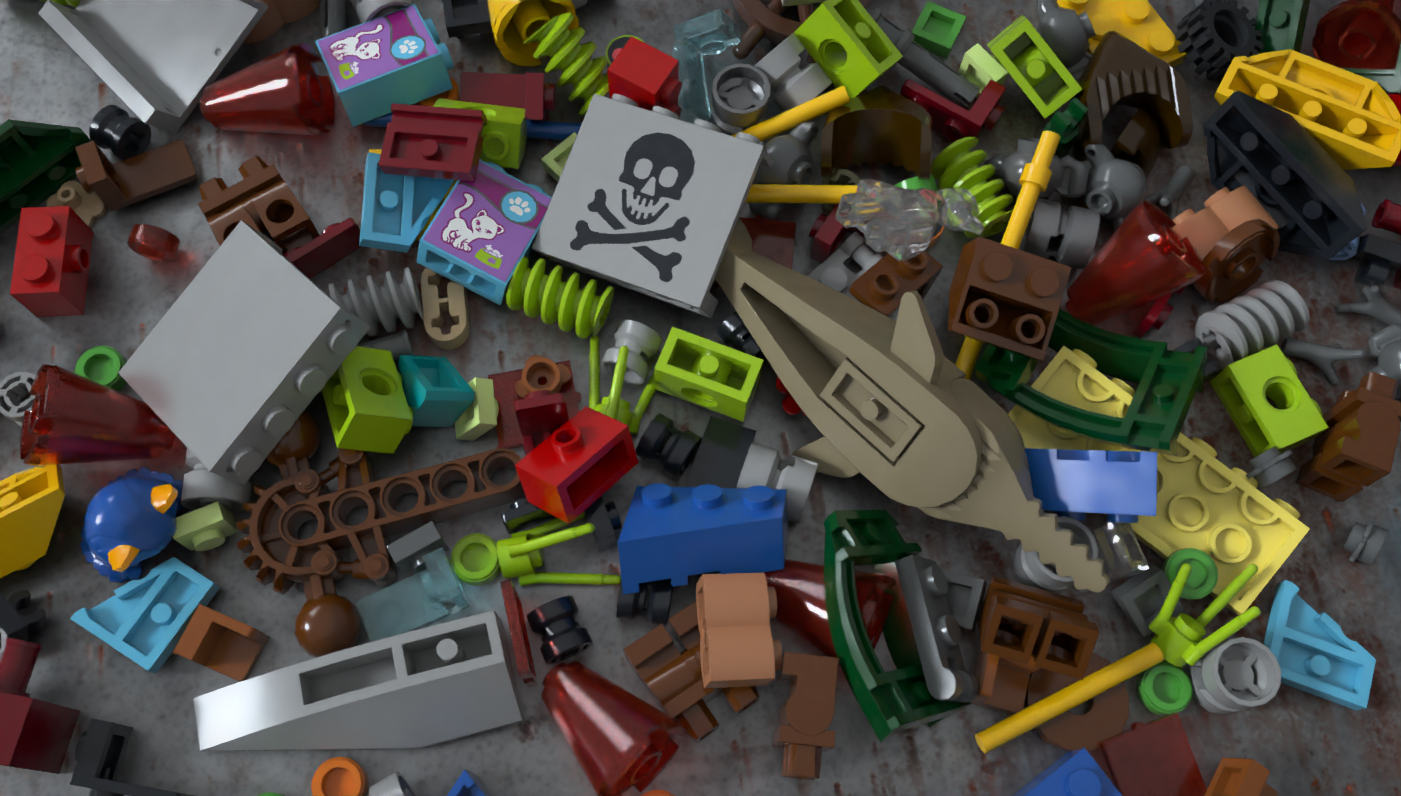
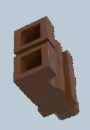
[198,156,320,254]
[1296,372,1401,502]
[978,576,1100,680]
[623,601,759,743]
[773,652,839,780]

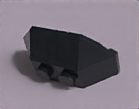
[1203,91,1367,260]

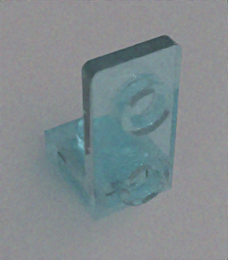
[672,9,741,120]
[356,548,470,642]

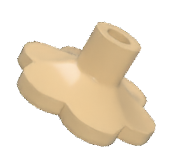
[47,180,106,228]

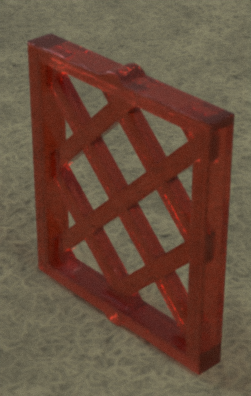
[500,579,538,687]

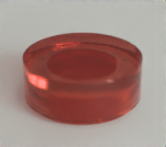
[127,224,180,261]

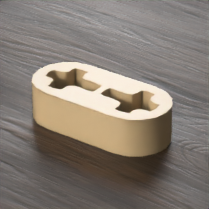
[421,268,470,350]

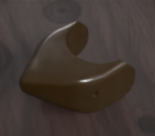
[1071,31,1193,162]
[821,85,933,180]

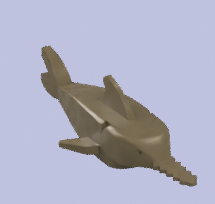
[714,218,1110,593]

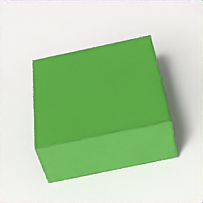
[912,1,967,59]

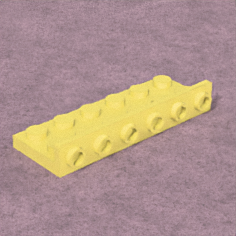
[1008,346,1310,615]

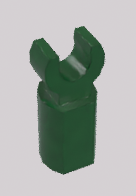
[1040,97,1089,158]

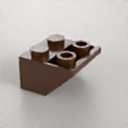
[948,237,1072,361]

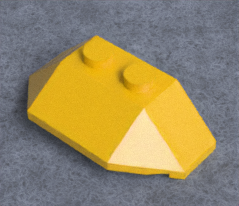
[1214,49,1401,170]
[0,461,65,578]

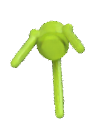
[589,336,656,435]
[497,512,621,587]
[1148,563,1261,668]

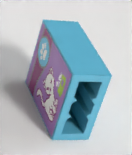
[315,4,454,127]
[416,159,552,305]

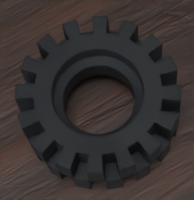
[1176,0,1263,82]

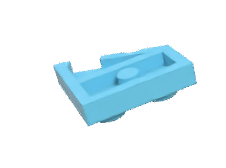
[359,152,455,253]
[70,557,220,674]
[1263,580,1376,711]

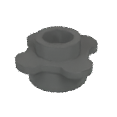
[1246,446,1297,489]

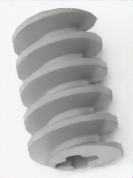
[327,267,424,336]
[1195,280,1310,369]

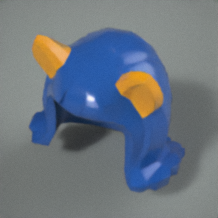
[80,467,185,583]

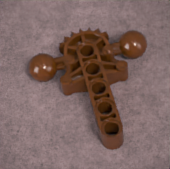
[236,410,524,658]

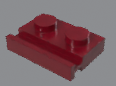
[378,103,487,181]

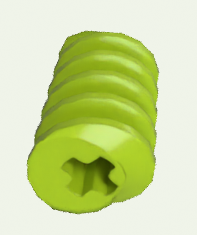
[523,12,609,115]
[930,137,1013,239]
[506,256,614,339]

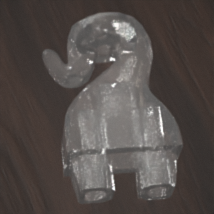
[836,179,984,261]

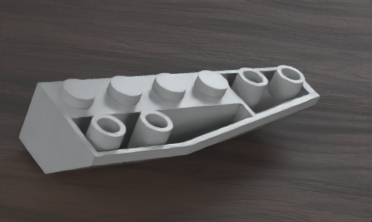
[193,610,523,751]

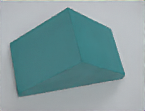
[398,355,475,427]

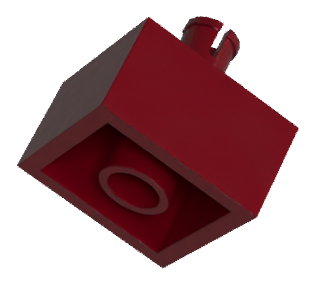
[0,638,80,774]

